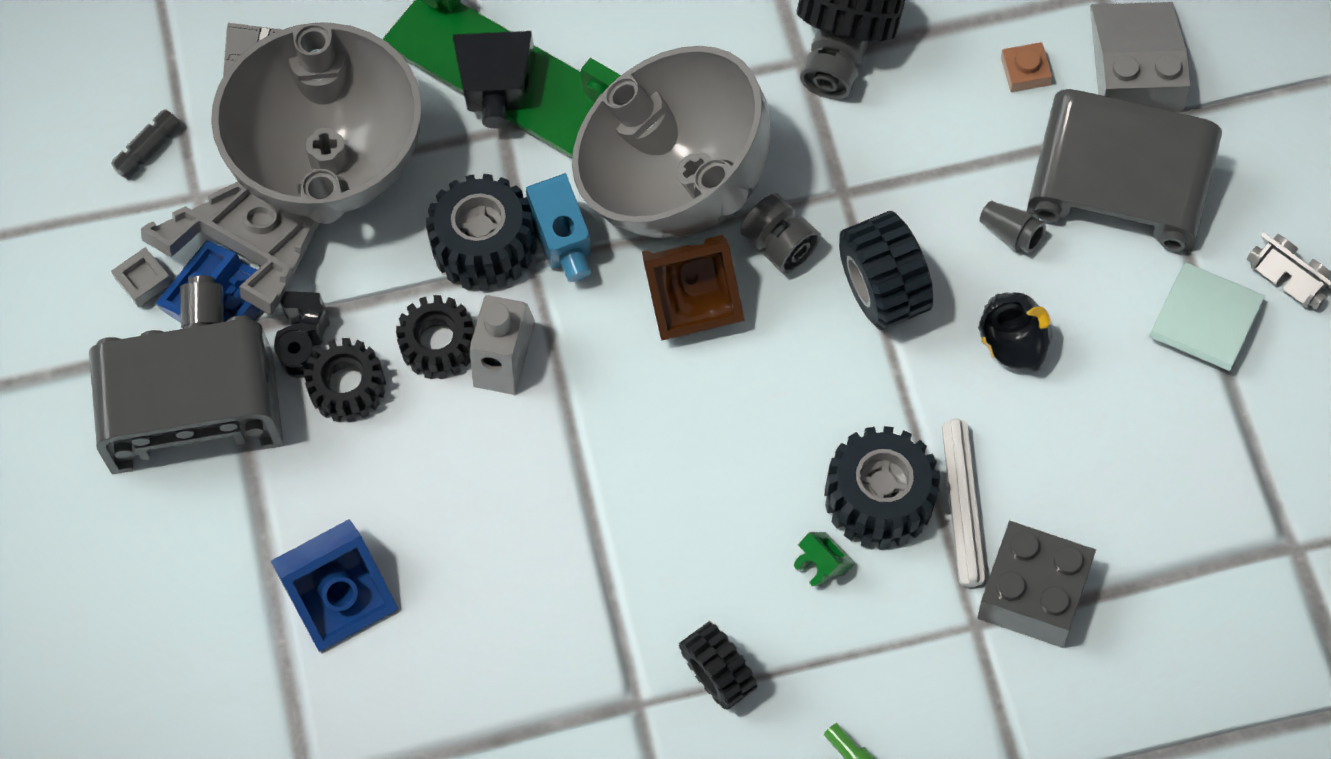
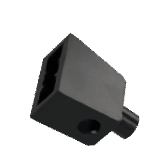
[453,31,535,129]

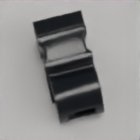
[274,291,330,378]

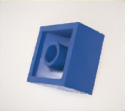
[270,519,398,652]

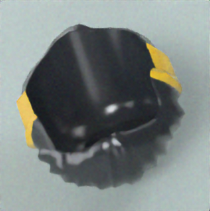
[978,292,1053,372]

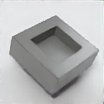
[111,247,172,307]

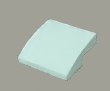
[1149,262,1265,371]

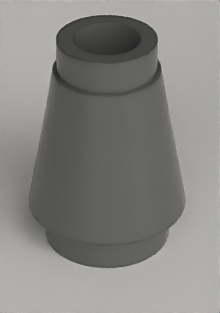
[979,200,1046,253]

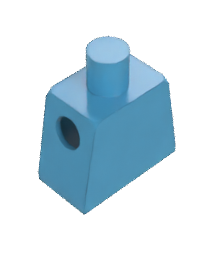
[526,173,591,282]

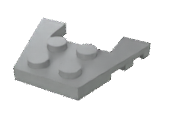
[140,182,319,315]

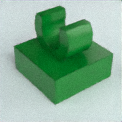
[794,532,855,587]

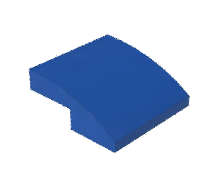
[155,240,261,323]

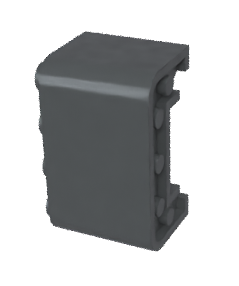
[89,316,284,475]

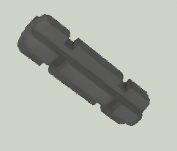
[111,109,180,179]

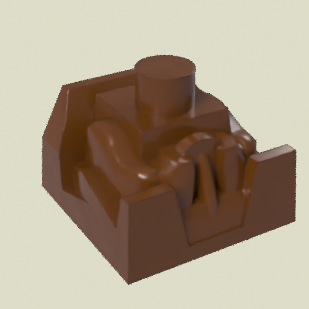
[642,235,745,341]

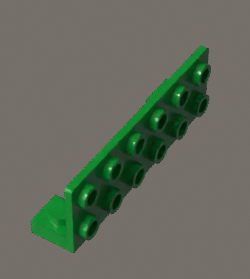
[383,0,621,158]

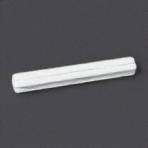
[942,419,986,588]

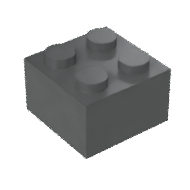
[977,520,1096,648]

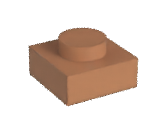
[1001,42,1052,92]

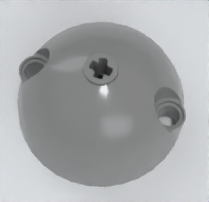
[211,22,421,224]
[572,46,771,238]

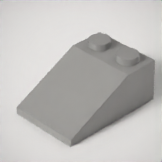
[1090,2,1190,112]

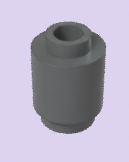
[180,275,224,329]

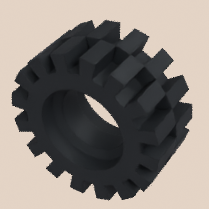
[396,295,474,379]
[304,338,386,423]
[679,621,758,710]

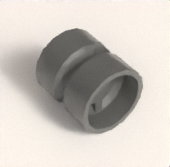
[800,29,868,100]
[740,193,821,274]

